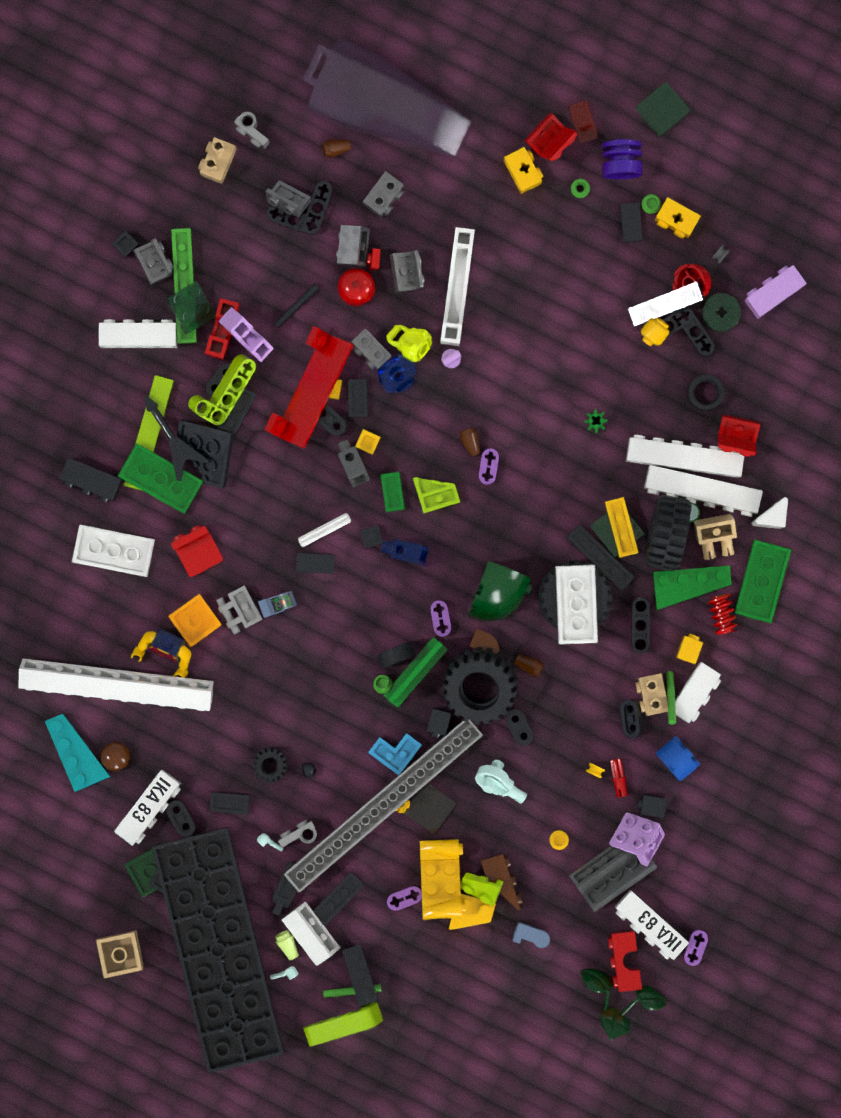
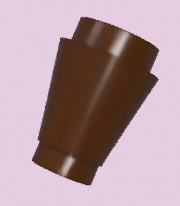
[322,139,351,158]
[459,427,481,457]
[515,654,545,677]

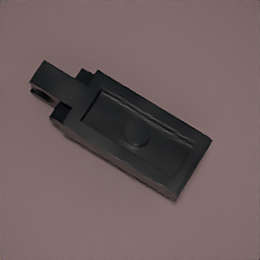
[272,862,297,916]

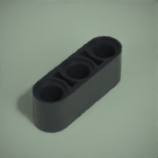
[631,597,650,653]

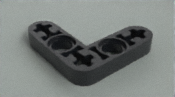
[267,181,333,235]
[647,307,715,357]

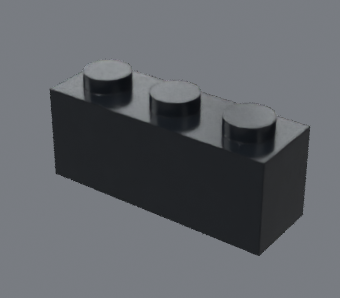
[59,458,123,503]
[342,944,379,1007]

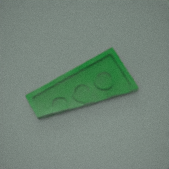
[653,566,732,610]

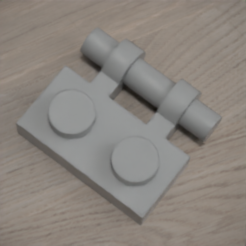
[216,585,263,634]

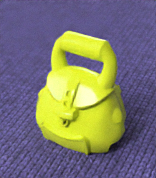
[386,325,432,362]

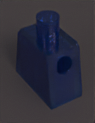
[382,539,429,567]

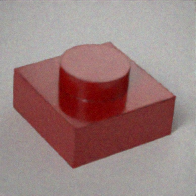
[366,248,381,271]

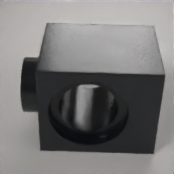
[427,708,451,738]
[637,794,667,818]

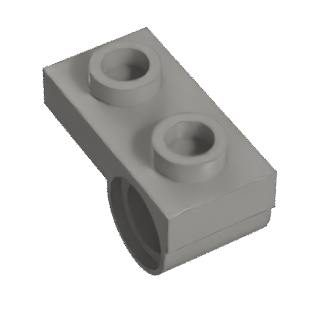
[234,112,270,149]
[278,820,317,847]

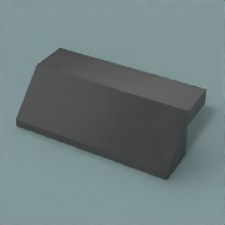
[569,846,657,912]

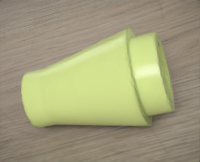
[275,930,299,960]

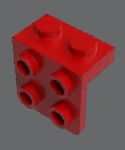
[524,113,578,161]
[717,414,760,457]
[171,525,223,577]

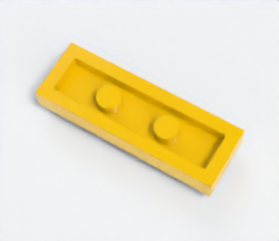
[605,497,638,558]

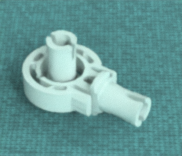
[475,760,527,804]

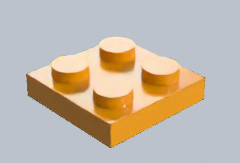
[168,594,222,647]

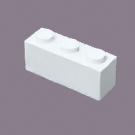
[675,662,721,723]
[282,901,340,966]

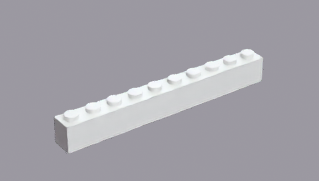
[19,659,214,711]

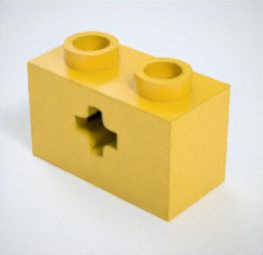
[504,147,543,194]
[655,197,701,239]

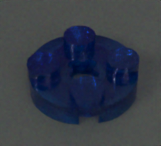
[377,354,417,393]

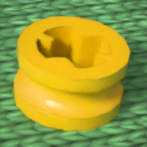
[586,763,605,778]

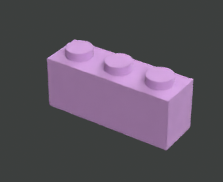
[744,265,807,319]

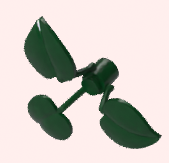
[580,969,667,1040]

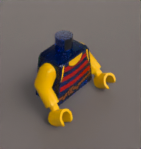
[131,628,191,678]

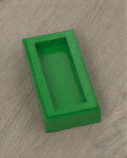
[380,472,405,513]

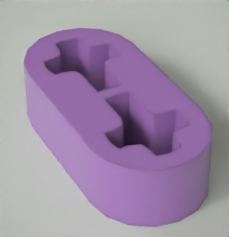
[479,449,499,485]
[430,601,451,637]
[387,886,422,911]
[683,929,708,966]

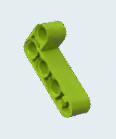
[188,354,256,425]
[303,1002,383,1047]

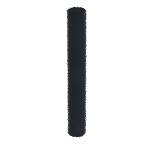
[274,283,320,328]

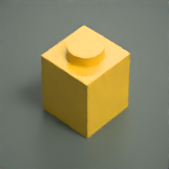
[676,634,703,664]

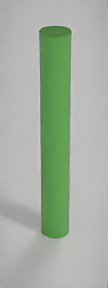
[666,671,676,725]
[323,984,382,998]

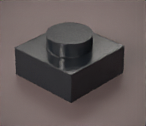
[112,230,139,258]
[360,525,384,549]

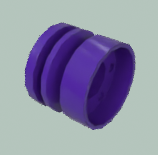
[602,139,643,180]

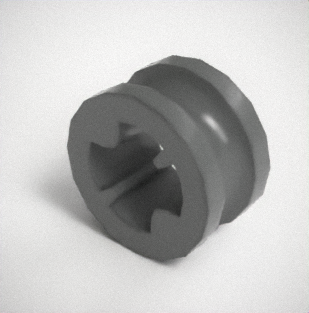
[712,245,730,264]

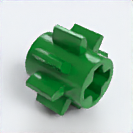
[584,409,608,434]

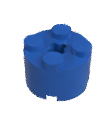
[656,736,701,782]

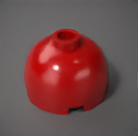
[672,264,711,298]
[337,268,375,307]

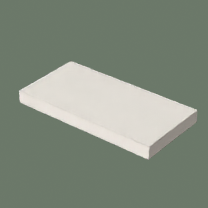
[72,525,155,577]
[556,565,598,644]

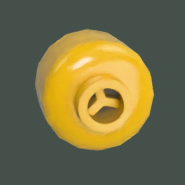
[641,317,669,346]

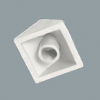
[751,497,788,529]

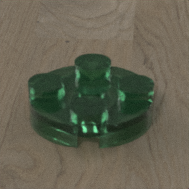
[702,293,741,332]

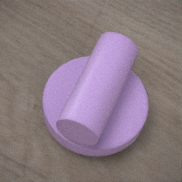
[441,349,462,368]

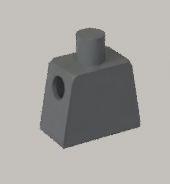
[338,440,370,488]

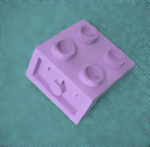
[609,812,665,867]

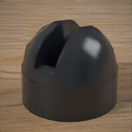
[301,762,316,779]

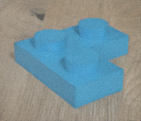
[368,733,422,775]

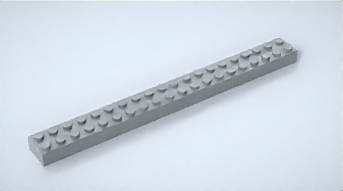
[284,720,483,893]

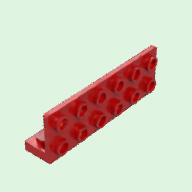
[264,326,353,448]

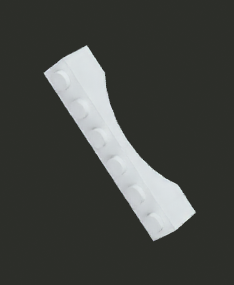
[440,227,475,346]

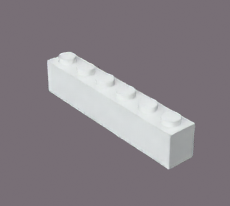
[626,435,744,478]
[644,465,763,517]

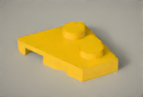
[449,893,496,930]

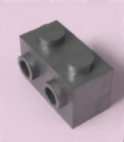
[363,171,405,218]
[336,225,370,267]

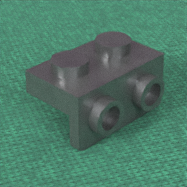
[265,180,311,218]
[134,238,173,285]
[390,250,424,293]
[351,329,391,371]

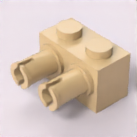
[198,137,237,184]
[693,514,737,560]
[635,673,668,716]

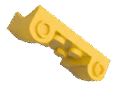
[420,839,465,920]

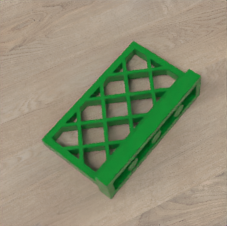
[383,637,448,708]

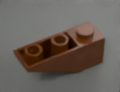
[481,853,523,910]

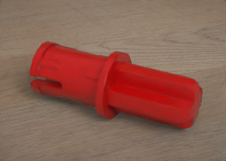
[610,759,628,798]

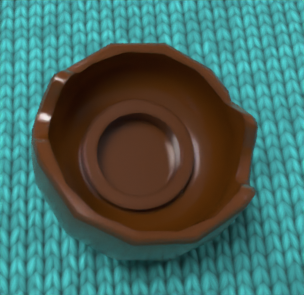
[100,742,130,772]

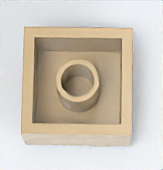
[96,930,144,978]

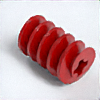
[707,593,738,635]

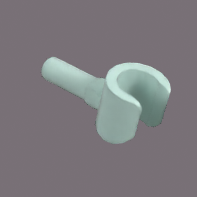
[257,833,284,852]
[270,966,299,980]

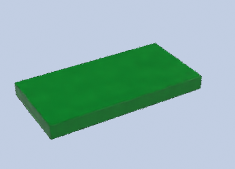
[118,443,203,514]
[734,539,792,623]

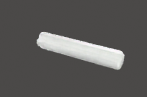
[298,513,351,547]

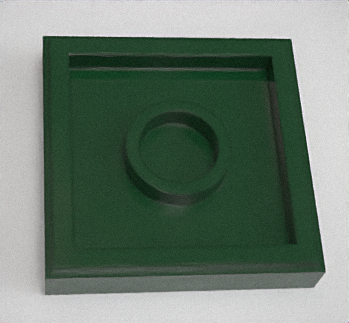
[124,849,162,898]

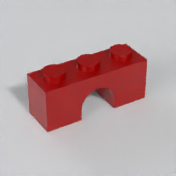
[205,298,240,361]
[608,930,642,992]

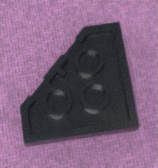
[177,419,234,489]

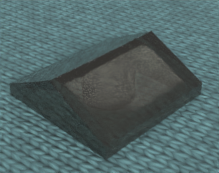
[404,783,456,835]

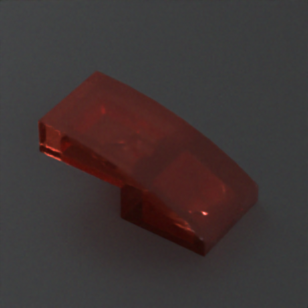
[568,100,599,143]

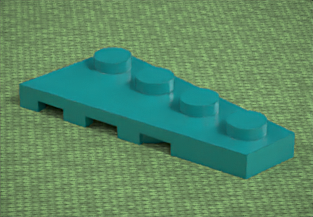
[45,714,111,792]

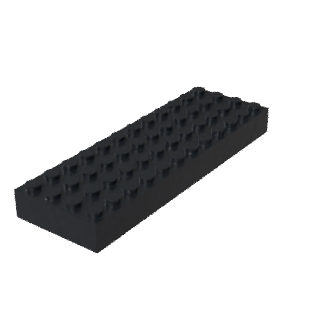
[152,826,284,1074]

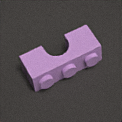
[219,307,274,362]

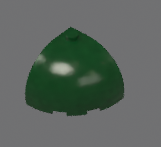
[468,561,533,622]

